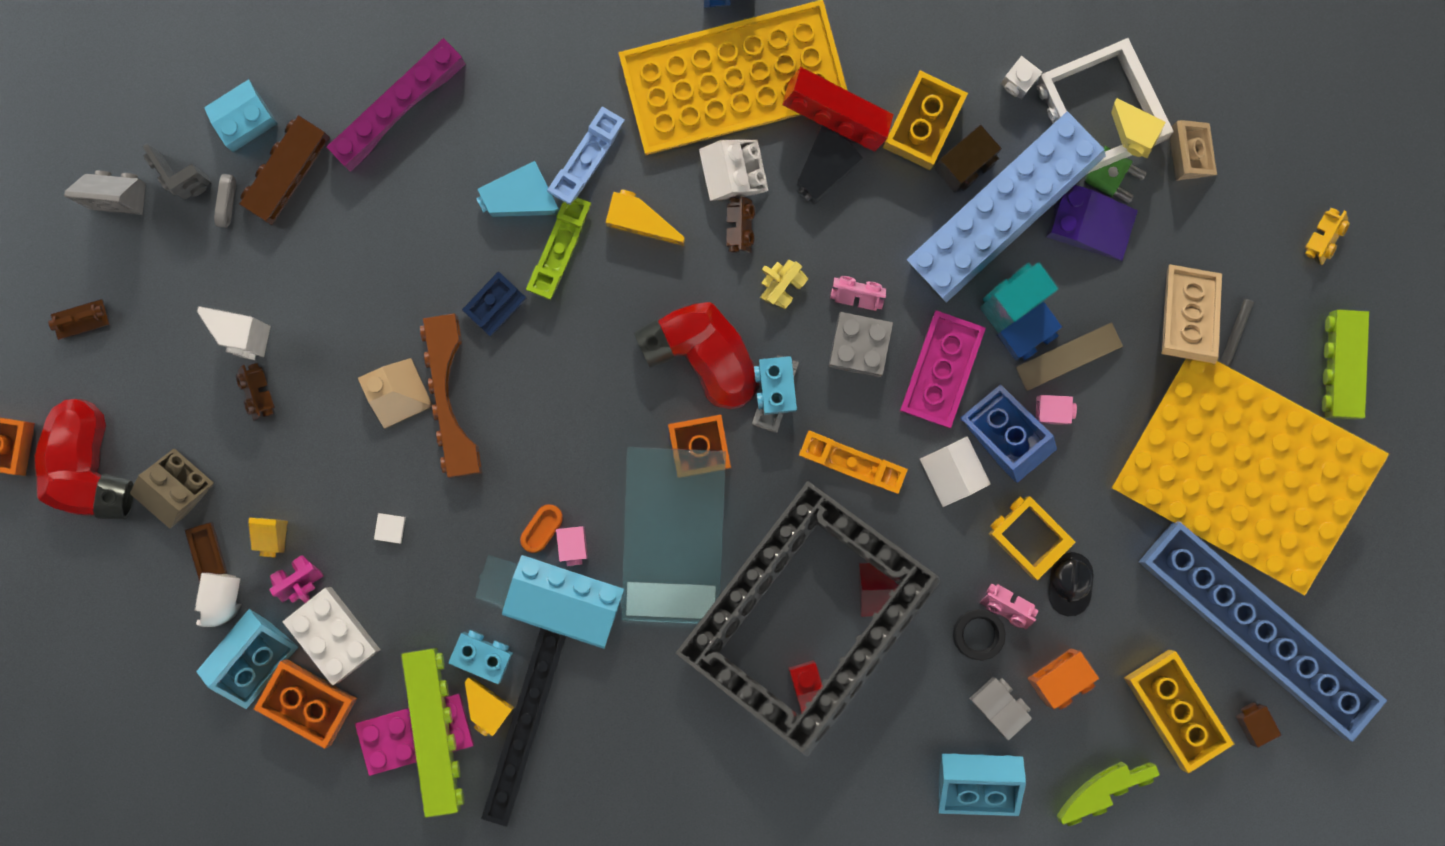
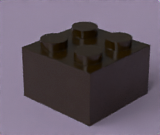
[934,124,1002,193]

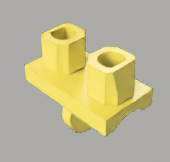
[760,260,808,309]

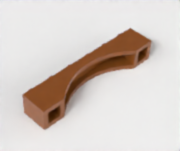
[420,313,483,478]

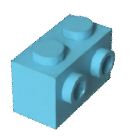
[754,356,797,415]
[448,630,513,684]

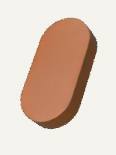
[520,504,563,553]

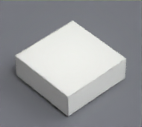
[374,513,406,544]

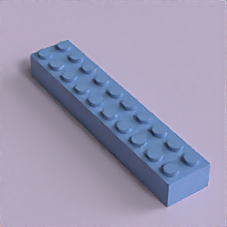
[1138,522,1387,742]

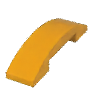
[799,430,908,494]

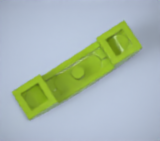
[526,197,591,300]

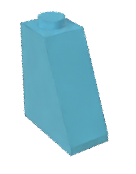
[476,161,559,217]

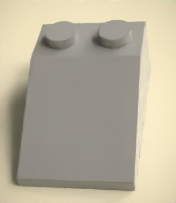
[64,170,146,215]

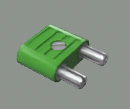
[1084,145,1146,203]

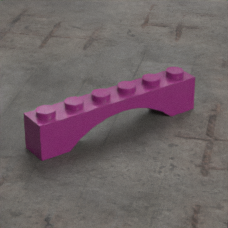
[327,38,466,172]

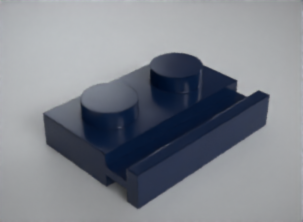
[462,271,527,337]

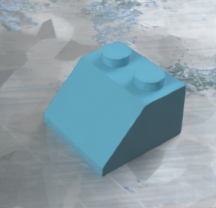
[204,79,278,152]

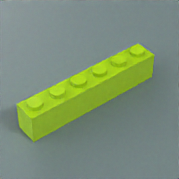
[401,647,464,818]

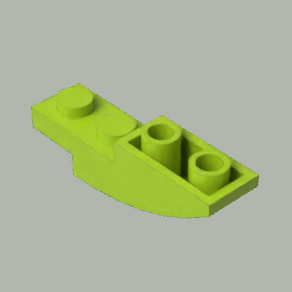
[1057,762,1160,826]

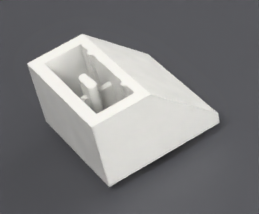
[699,140,769,201]

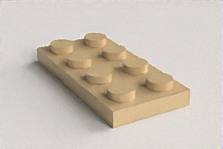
[1162,264,1222,364]

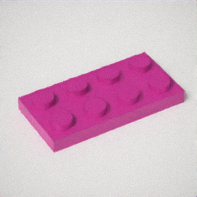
[900,310,986,429]
[355,693,474,776]

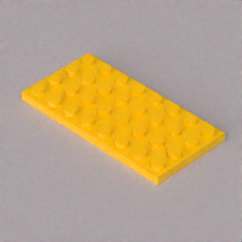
[618,0,848,156]

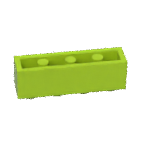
[1322,309,1369,420]

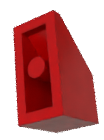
[788,661,822,714]

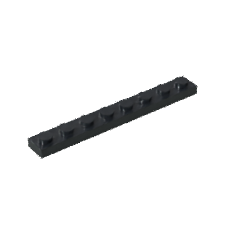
[481,628,567,827]

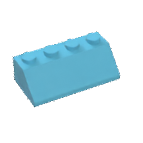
[502,555,624,649]

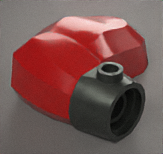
[634,302,760,410]
[35,399,134,519]

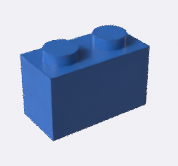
[997,301,1062,361]

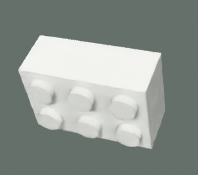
[283,587,380,686]

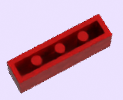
[782,67,894,152]

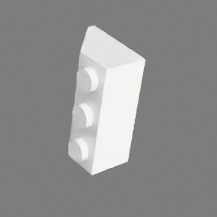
[197,306,271,360]

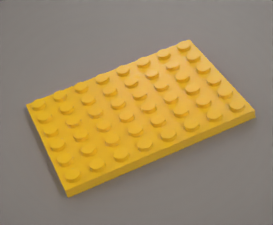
[1112,358,1389,596]

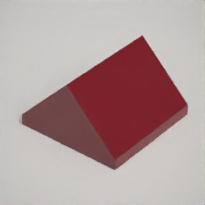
[859,563,899,617]

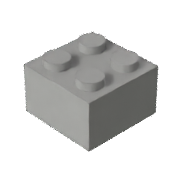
[828,312,893,378]

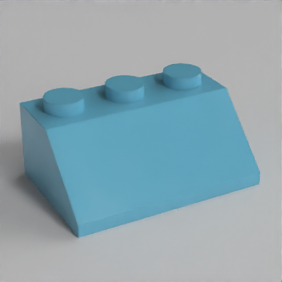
[196,609,298,709]
[938,753,1026,816]

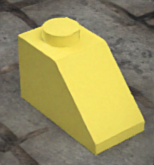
[1111,98,1166,158]

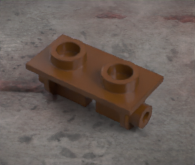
[726,196,755,253]
[48,299,110,340]
[236,363,275,421]

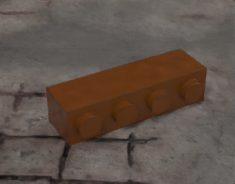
[239,115,330,225]

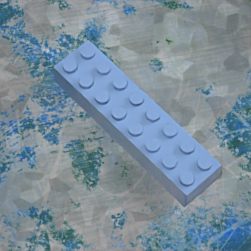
[907,111,1106,303]

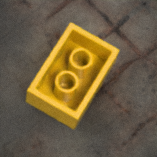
[883,70,968,170]

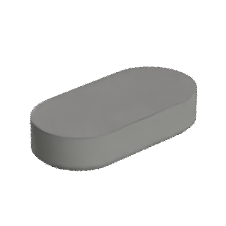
[214,174,236,228]

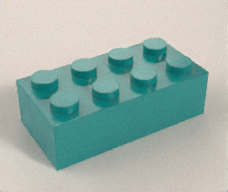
[980,262,1059,333]

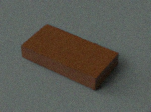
[185,522,227,581]

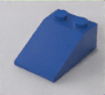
[961,384,1057,483]

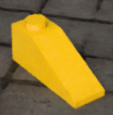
[605,190,685,246]

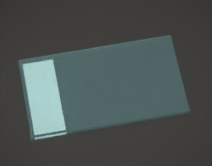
[621,446,726,623]

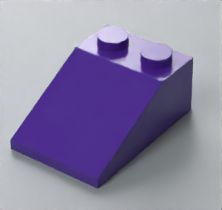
[1046,185,1138,261]

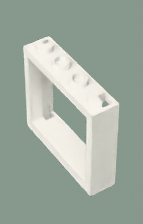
[1037,38,1174,174]

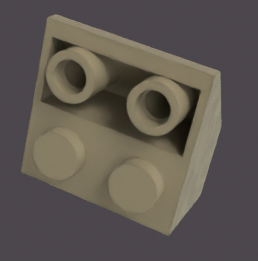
[130,449,214,528]

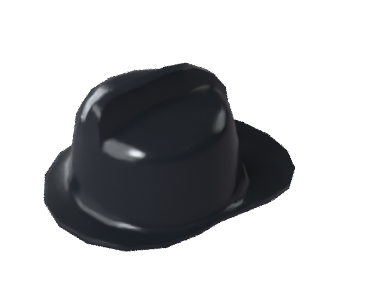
[1049,552,1094,617]

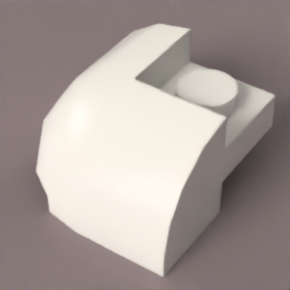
[195,573,242,627]

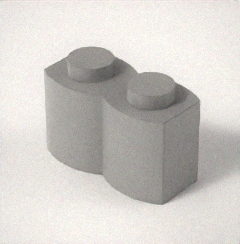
[969,677,1032,740]

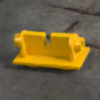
[1305,208,1350,266]

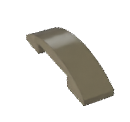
[1015,323,1123,391]

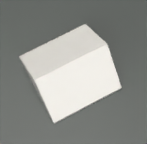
[919,436,991,507]

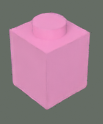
[1035,395,1077,425]
[556,526,588,566]

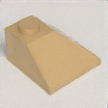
[358,358,432,429]

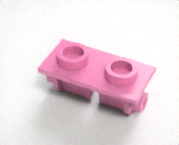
[830,276,886,311]
[980,583,1038,629]

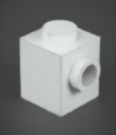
[1001,56,1042,100]

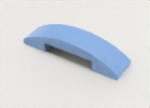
[547,106,625,205]

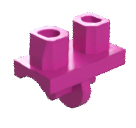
[269,555,323,603]

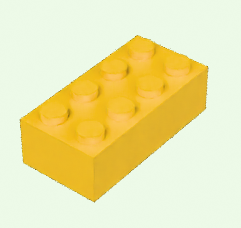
[1124,650,1234,773]

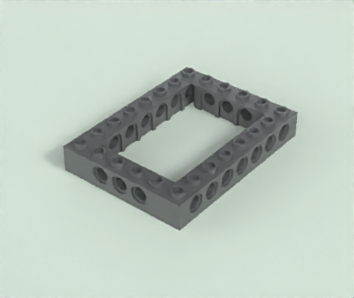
[675,481,941,757]

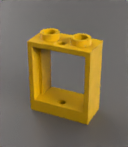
[989,496,1076,580]

